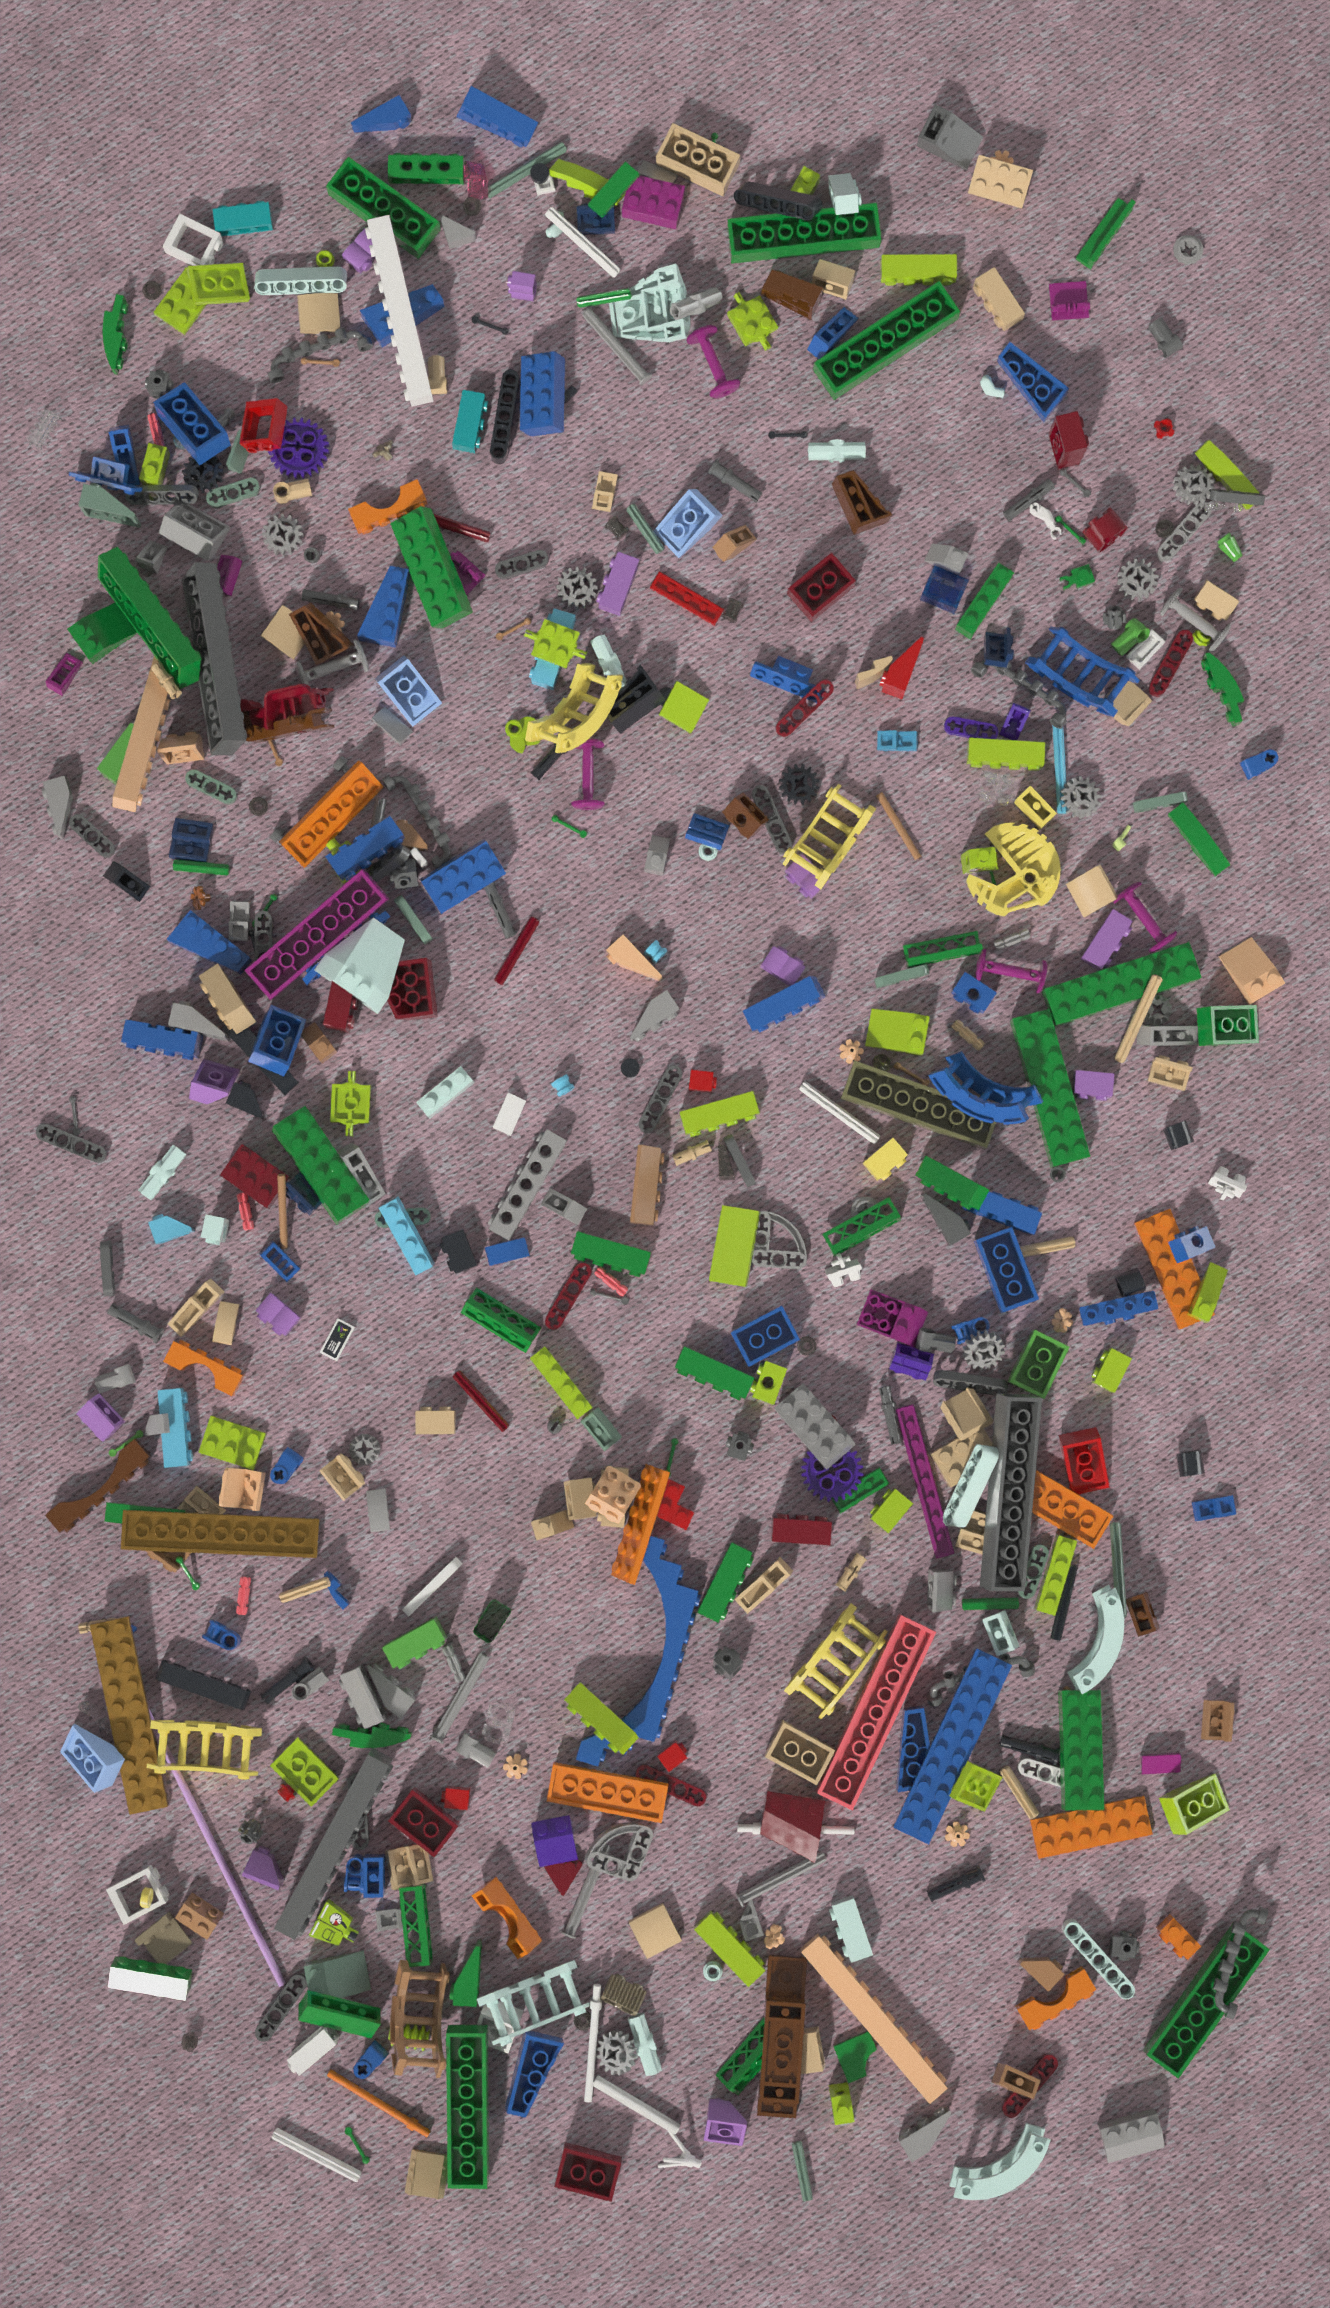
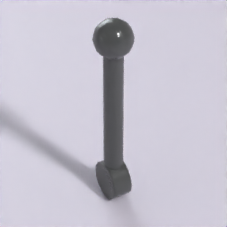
[1060,468,1091,497]
[69,1096,81,1135]
[590,1288,629,1305]

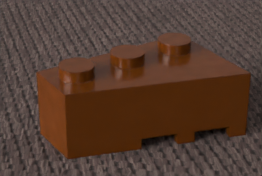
[761,269,823,320]
[832,470,893,535]
[289,603,354,665]

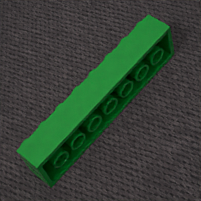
[727,203,881,264]
[813,281,961,400]
[98,547,201,689]
[1042,942,1202,1027]
[1010,1009,1091,1168]
[1143,1923,1270,2079]
[446,2025,489,2189]

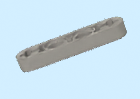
[1157,502,1211,562]

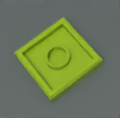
[658,681,709,733]

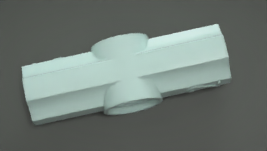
[808,439,866,463]
[590,635,627,692]
[138,1145,187,1200]
[628,2012,662,2076]

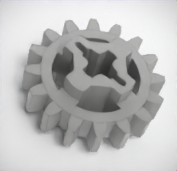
[1173,464,1215,506]
[262,514,304,556]
[1117,558,1159,601]
[556,567,598,609]
[1060,776,1102,819]
[962,1330,1005,1370]
[596,2030,638,2075]

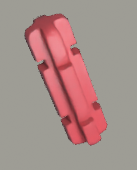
[147,413,165,447]
[237,1193,254,1230]
[594,1267,628,1296]
[236,1576,251,1615]

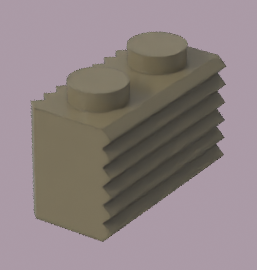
[600,1974,647,2017]

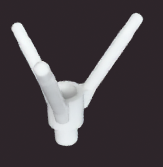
[658,2131,701,2168]

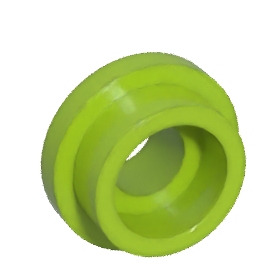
[316,250,335,267]
[1193,630,1211,646]

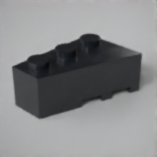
[607,664,666,734]

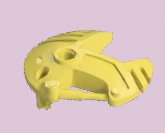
[966,823,1061,917]

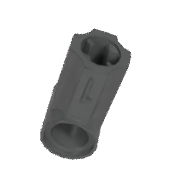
[1148,318,1183,358]
[915,1328,956,1353]

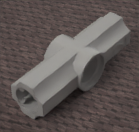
[669,287,722,320]

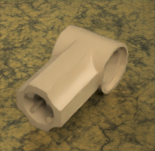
[428,355,447,394]
[273,479,312,504]

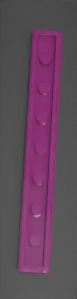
[895,1404,955,1559]

